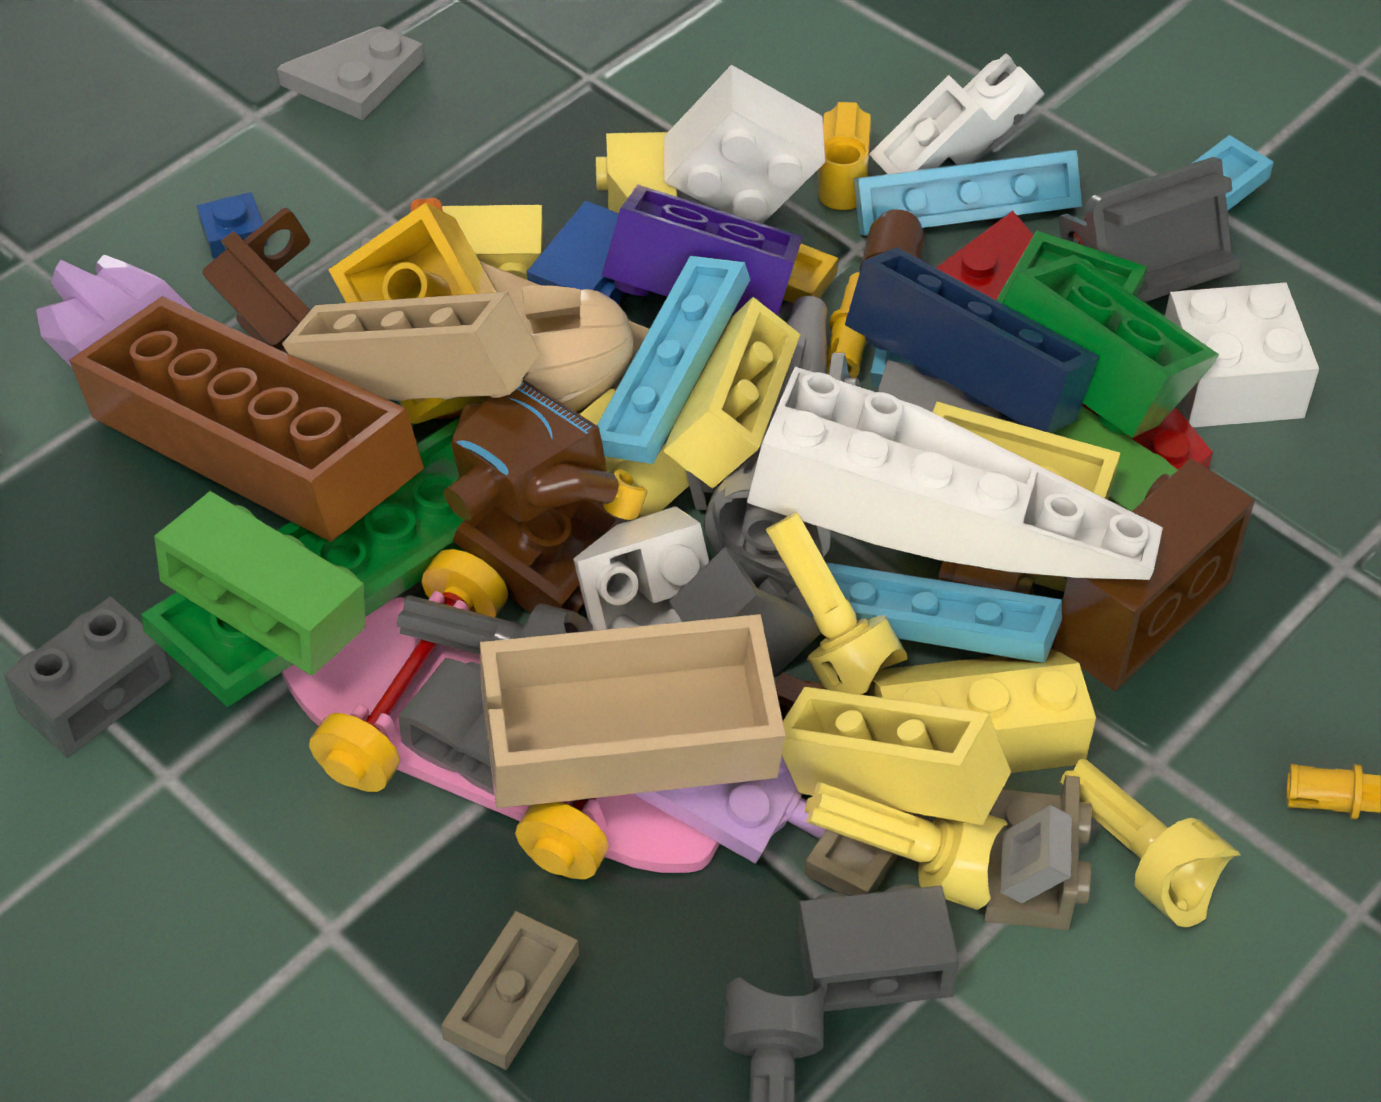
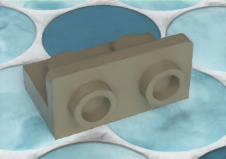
[984,775,1092,930]

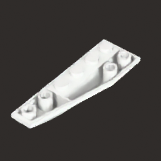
[747,367,1163,580]

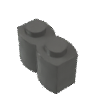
[398,658,494,795]

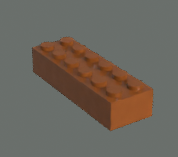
[69,296,424,542]

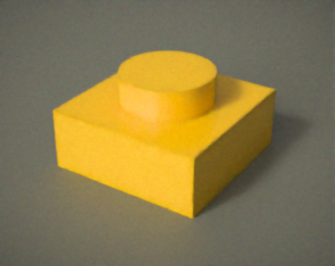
[783,244,839,303]

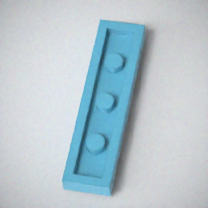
[854,150,1082,236]
[597,256,750,464]
[825,562,1062,663]

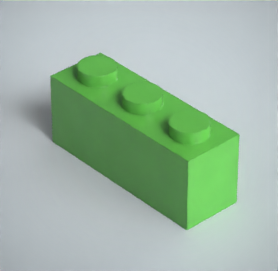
[154,491,366,676]

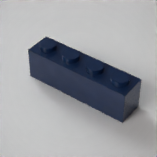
[845,247,1099,433]

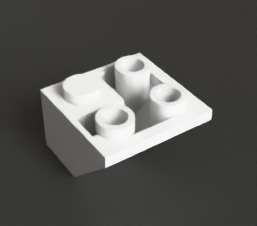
[574,506,709,631]

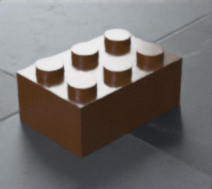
[1053,458,1255,692]

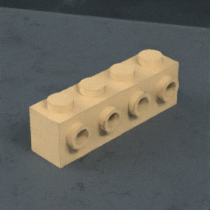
[282,292,540,401]

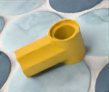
[818,102,871,210]

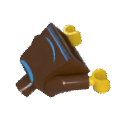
[444,379,648,522]

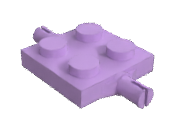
[635,756,826,864]

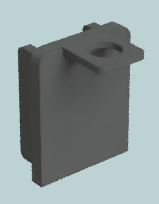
[1059,157,1241,302]

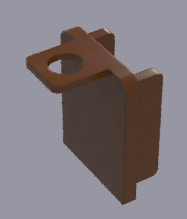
[203,208,311,354]

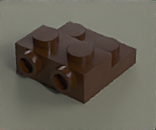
[453,500,631,615]

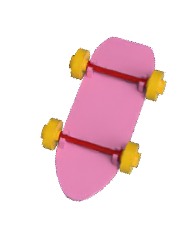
[282,549,720,879]

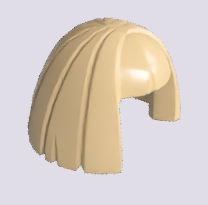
[521,285,634,413]

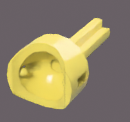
[766,512,907,695]
[1060,759,1241,928]
[804,782,1008,910]

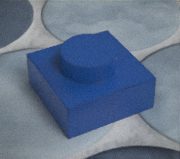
[197,192,268,258]

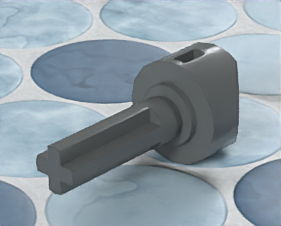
[397,595,593,655]
[724,977,824,1102]

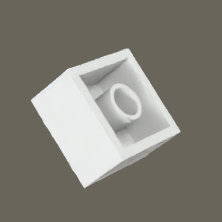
[664,65,825,224]
[1165,283,1319,428]

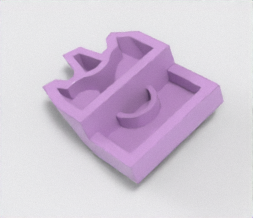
[36,255,193,367]

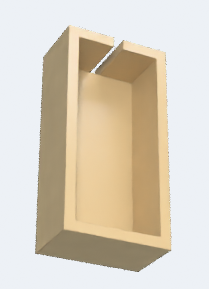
[480,614,786,809]

